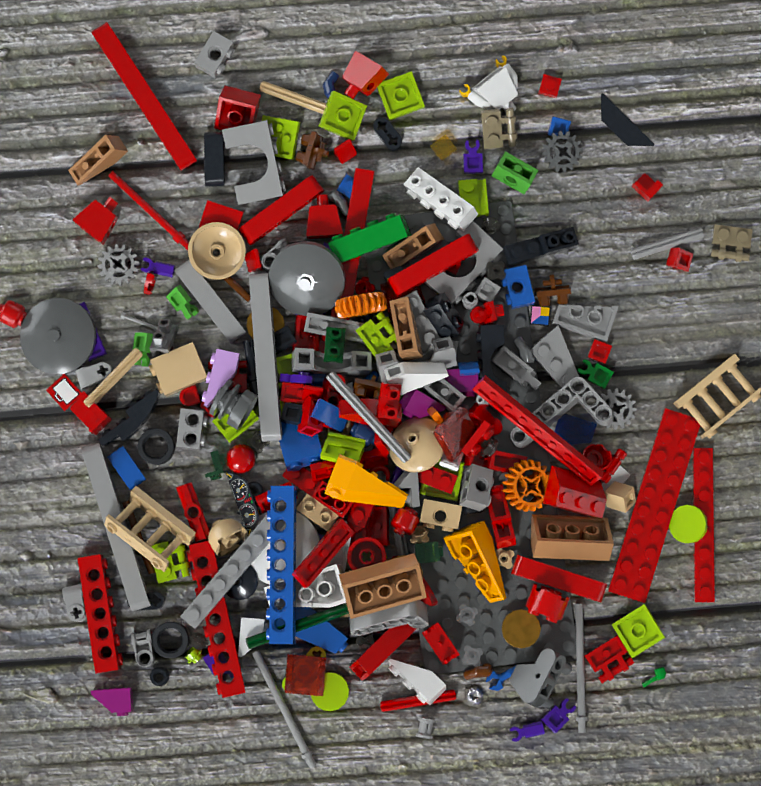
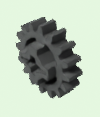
[541,131,583,172]

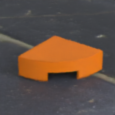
[427,406,444,425]

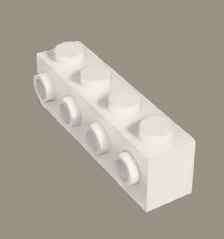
[403,167,478,232]

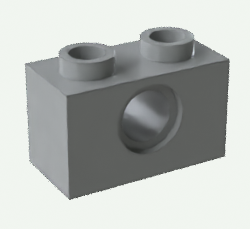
[194,31,235,79]
[423,379,466,414]
[459,464,494,511]

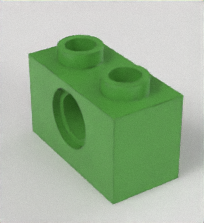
[491,151,538,194]

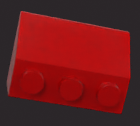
[543,466,607,518]

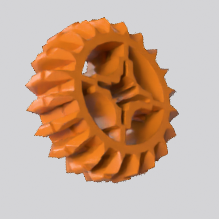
[335,292,387,319]
[502,459,550,512]

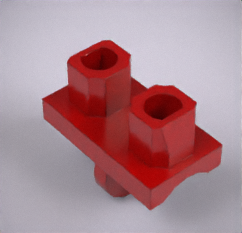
[470,301,504,327]
[377,382,402,419]

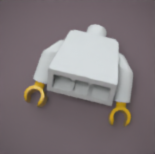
[459,55,518,112]

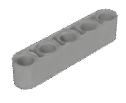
[174,260,246,344]

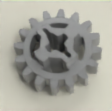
[97,244,140,286]
[599,388,637,430]

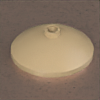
[188,222,246,280]
[390,417,446,473]

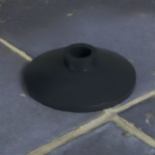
[226,565,258,600]

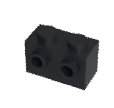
[423,292,464,338]

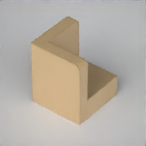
[604,481,636,513]

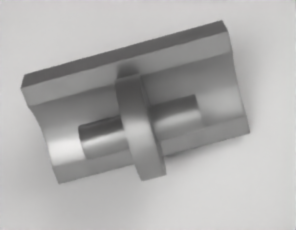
[150,319,179,353]

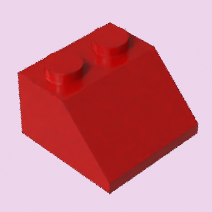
[214,85,261,130]

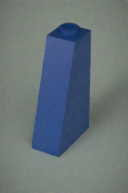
[276,607,348,654]

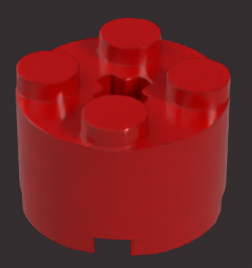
[347,537,386,570]
[525,584,570,623]

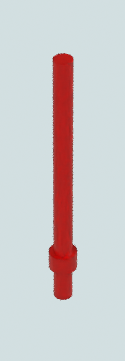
[108,171,189,251]

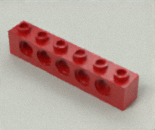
[77,554,123,674]

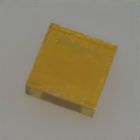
[430,134,457,161]

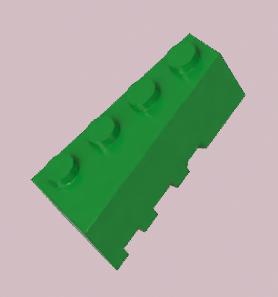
[328,213,412,263]

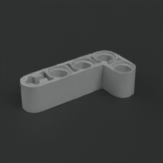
[349,600,429,636]

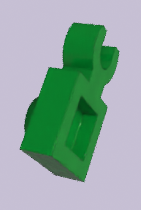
[577,359,614,389]

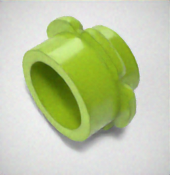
[185,646,202,664]

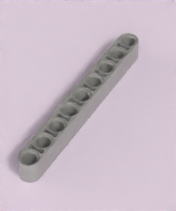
[249,273,282,442]
[81,443,151,612]

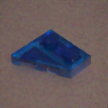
[554,414,597,445]

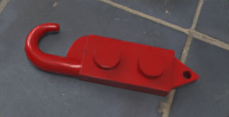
[347,465,390,537]

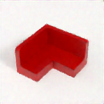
[70,391,113,435]

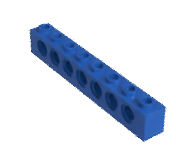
[266,486,297,644]

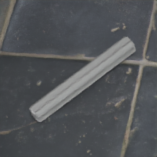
[631,227,704,260]

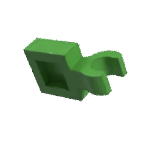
[166,284,199,319]
[133,333,153,367]

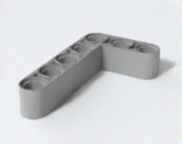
[511,377,613,448]

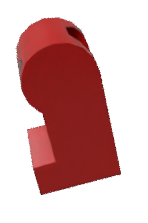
[297,396,323,437]
[465,402,503,436]

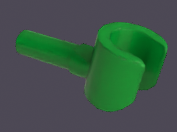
[642,667,666,688]

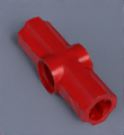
[176,482,210,542]

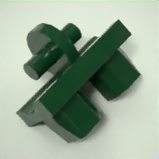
[324,327,346,363]

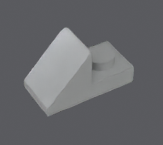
[393,471,420,507]

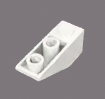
[383,362,449,395]
[388,659,446,705]

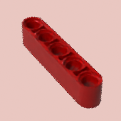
[239,175,325,245]
[388,233,479,297]
[511,555,607,603]

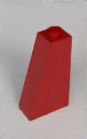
[349,624,417,681]

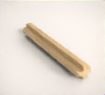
[259,81,327,114]
[84,348,143,408]

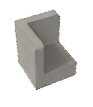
[475,277,501,303]

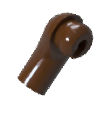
[463,663,493,680]

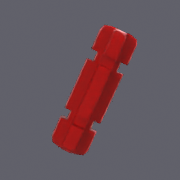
[600,449,627,484]

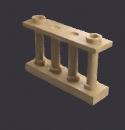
[673,354,761,439]
[104,486,196,572]

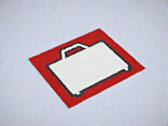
[46,374,81,411]

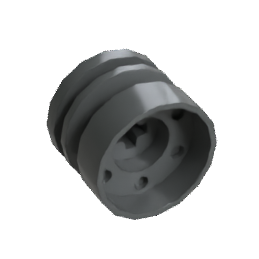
[209,379,258,430]

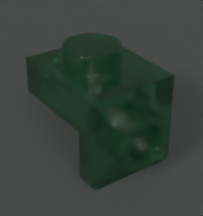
[205,450,226,481]

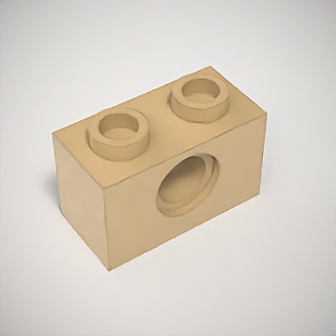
[296,494,339,532]
[420,499,462,532]

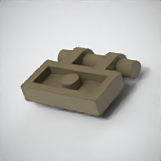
[481,108,518,149]
[710,224,753,262]

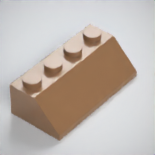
[531,514,614,561]
[339,553,427,619]

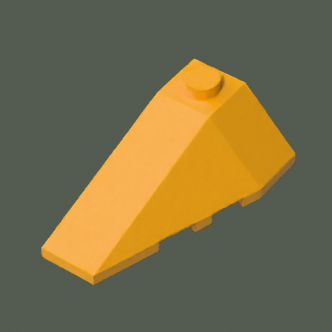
[324,454,408,508]
[443,521,506,603]

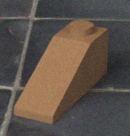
[68,135,128,186]
[382,223,444,269]
[390,297,423,362]

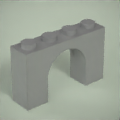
[222,120,286,205]
[424,221,503,305]

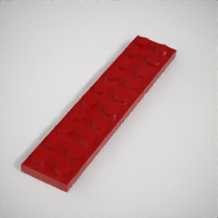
[608,408,700,603]

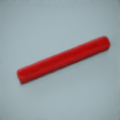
[380,689,457,712]

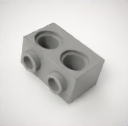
[176,408,208,450]

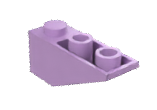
[202,349,240,407]

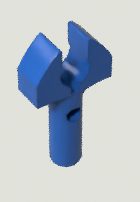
[485,666,516,691]

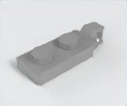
[492,346,541,390]

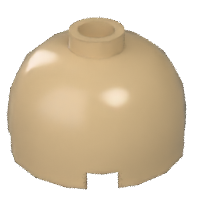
[208,518,248,556]

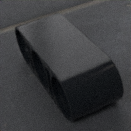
[204,132,225,187]

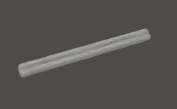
[326,372,411,463]

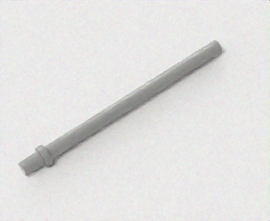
[575,604,588,733]
[252,650,316,769]

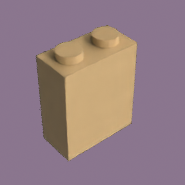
[149,342,207,397]

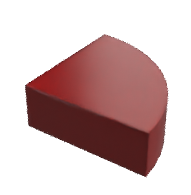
[144,273,157,295]

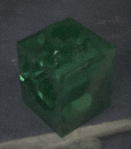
[415,541,443,563]

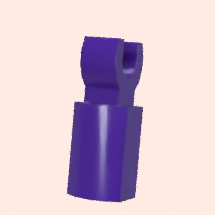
[141,258,176,278]
[509,721,545,742]

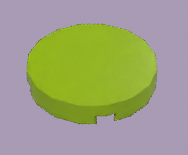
[669,505,707,544]
[310,672,349,711]

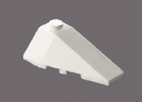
[264,564,346,608]

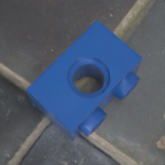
[500,265,535,309]

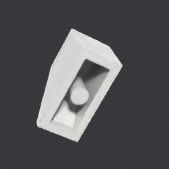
[238,617,269,657]

